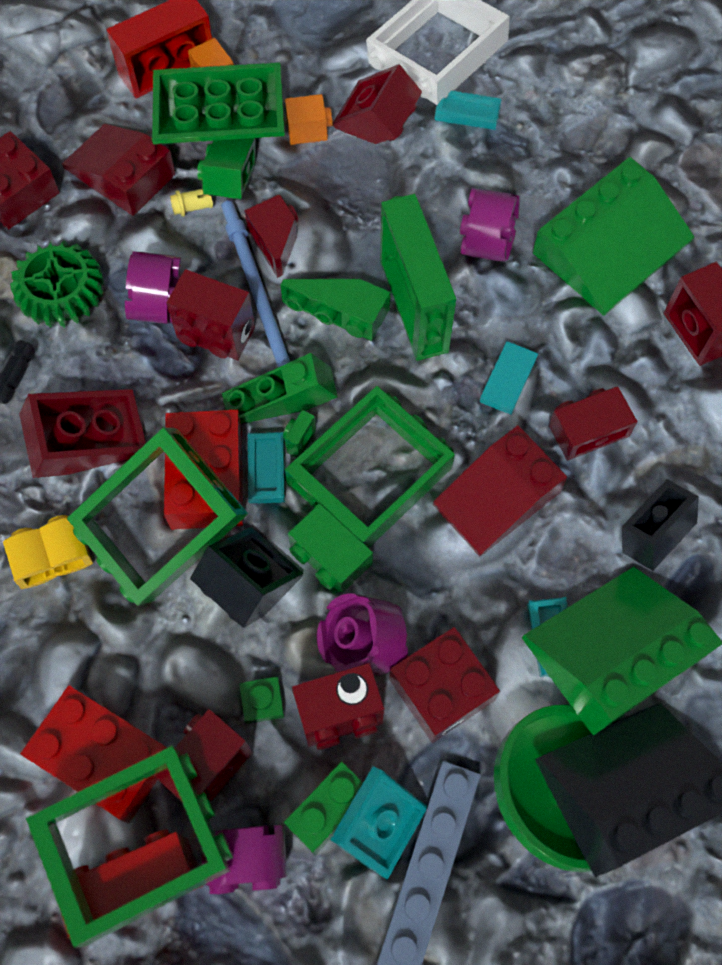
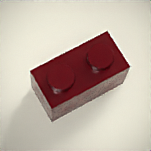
[548,386,638,461]

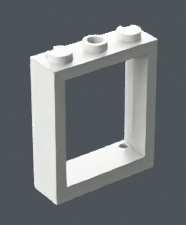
[366,0,510,105]

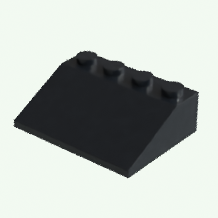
[535,703,722,877]

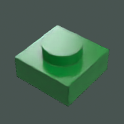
[283,410,316,458]
[239,676,284,724]

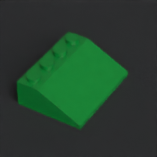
[152,62,285,144]
[532,157,695,316]
[521,567,722,736]

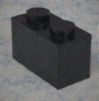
[622,479,699,571]

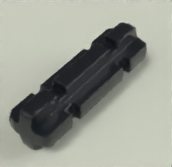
[0,340,35,404]

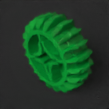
[10,240,104,328]

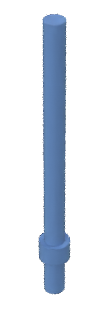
[221,200,290,367]

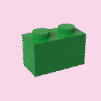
[197,138,255,199]
[288,503,373,594]
[283,761,363,856]

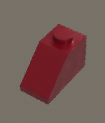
[244,194,299,278]

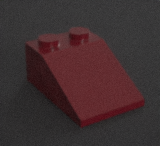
[62,124,176,216]
[19,389,146,478]
[433,425,567,557]

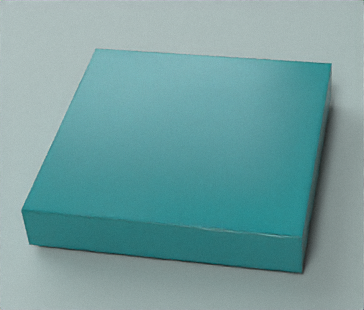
[330,766,427,880]

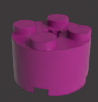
[460,188,520,262]
[125,251,182,324]
[317,593,408,677]
[201,824,287,894]

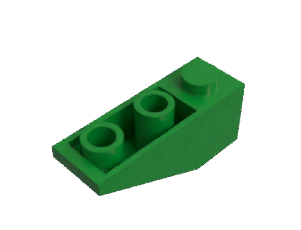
[280,279,391,341]
[222,353,338,424]

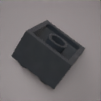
[190,527,304,628]

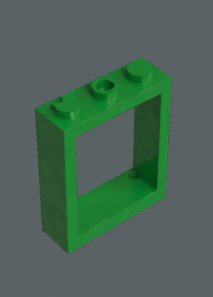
[380,193,457,361]
[285,386,455,548]
[67,427,248,606]
[25,746,233,947]

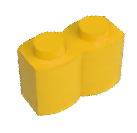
[3,515,93,589]

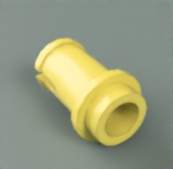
[170,189,213,217]

